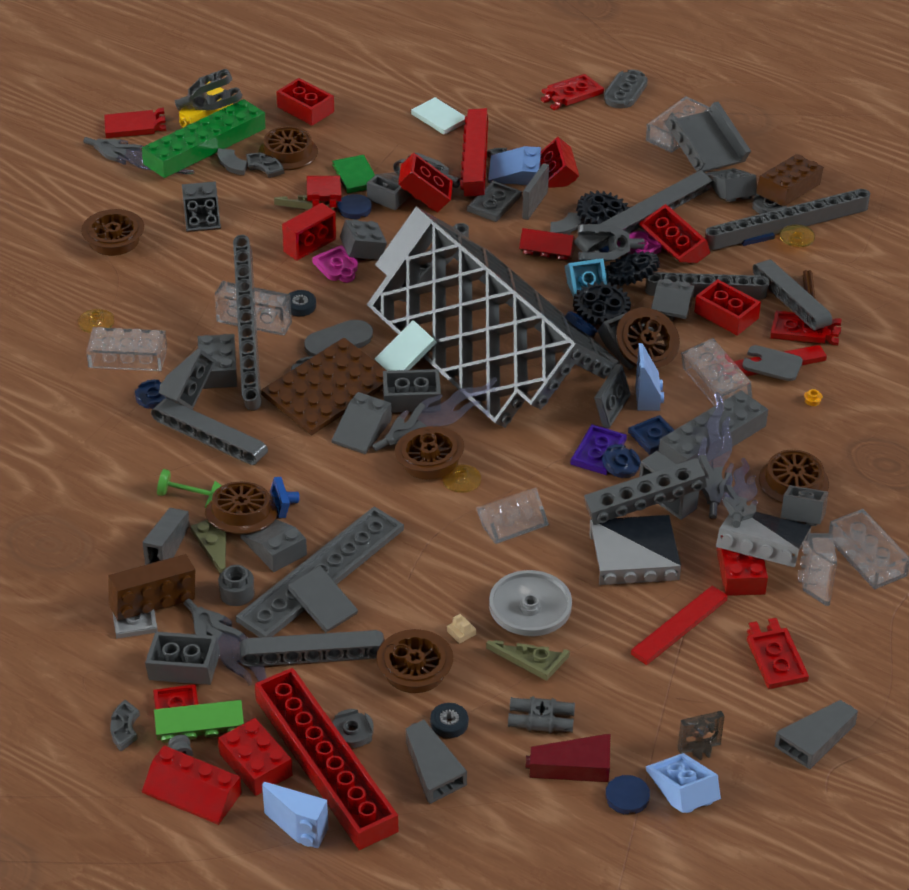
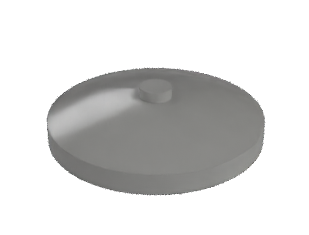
[489,570,572,636]

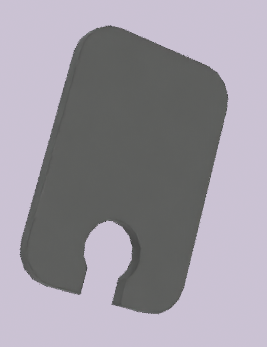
[743,345,803,381]

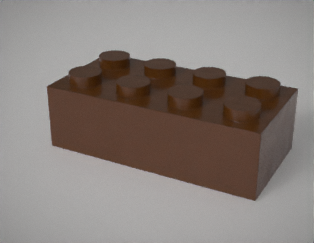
[756,154,824,206]
[108,554,196,621]

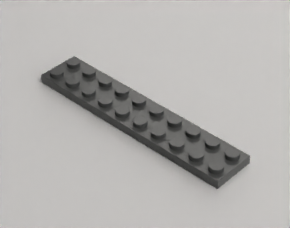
[236,506,404,637]

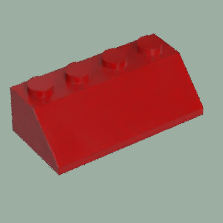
[639,204,710,263]
[142,745,242,825]

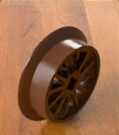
[258,126,318,170]
[81,209,144,256]
[616,308,680,368]
[395,426,464,480]
[759,450,829,503]
[205,481,277,534]
[377,629,454,693]

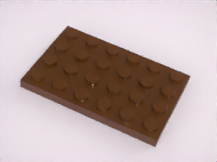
[261,338,387,436]

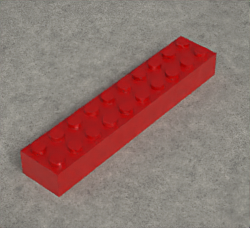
[255,667,399,850]

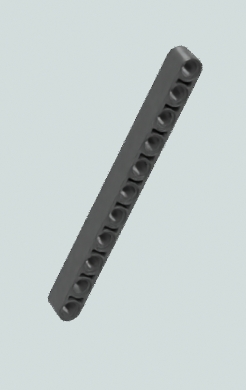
[574,170,714,253]
[705,189,870,250]
[233,235,261,411]

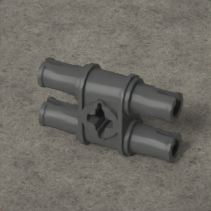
[508,696,575,734]

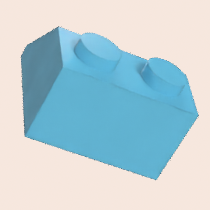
[565,258,607,298]

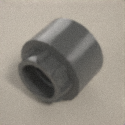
[218,565,255,606]

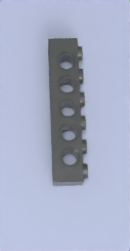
[584,458,707,525]

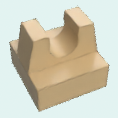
[447,614,476,644]

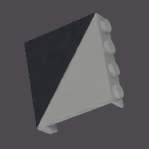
[716,512,812,567]
[589,515,681,585]

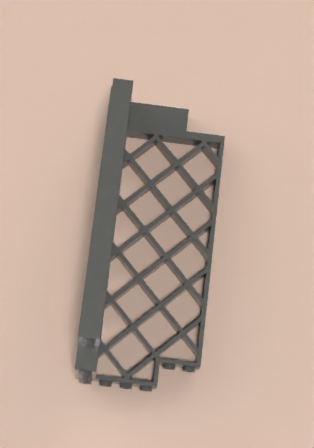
[367,207,620,427]

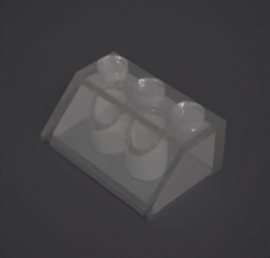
[476,487,549,544]
[798,533,837,606]

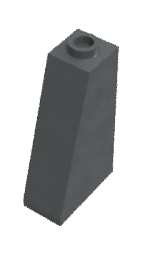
[143,508,190,565]
[774,700,858,769]
[406,720,467,804]

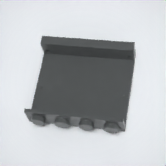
[665,102,751,172]

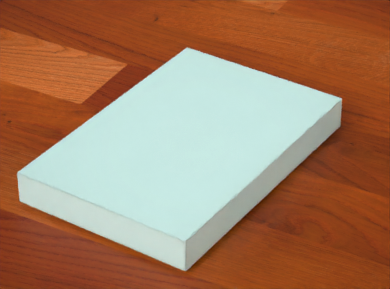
[411,98,465,135]
[375,320,437,371]

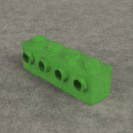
[154,700,244,743]

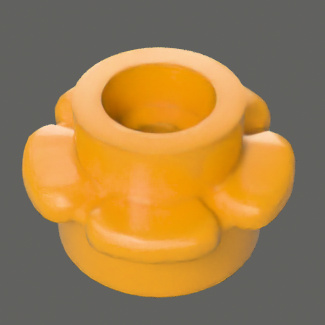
[804,389,823,406]

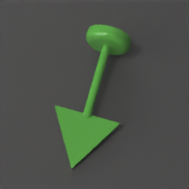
[157,469,222,508]

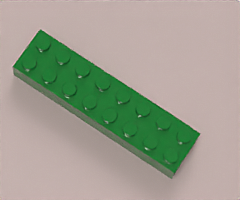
[142,99,266,178]

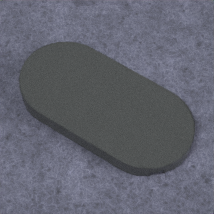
[604,69,648,108]
[304,320,373,357]

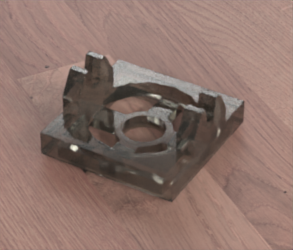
[678,711,725,760]

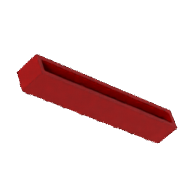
[460,108,489,196]

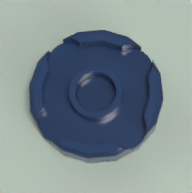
[338,194,372,219]
[565,311,597,337]
[135,379,165,409]
[602,444,641,478]
[606,775,650,815]

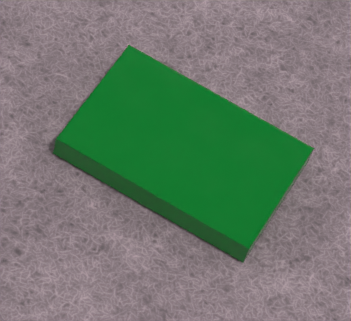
[332,155,375,193]

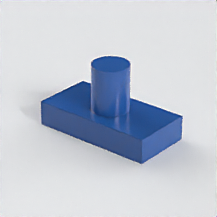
[270,477,300,518]

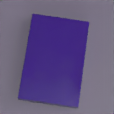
[570,424,627,475]

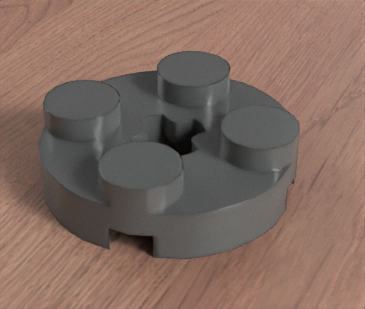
[752,194,787,214]
[331,709,374,748]

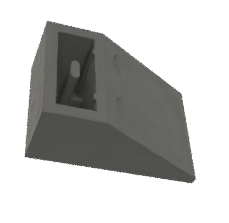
[367,172,412,210]
[182,181,221,232]

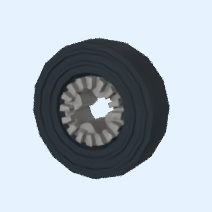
[284,290,316,316]
[430,702,469,738]

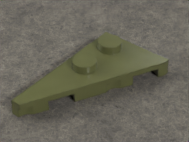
[274,195,338,211]
[190,520,227,574]
[486,640,570,681]

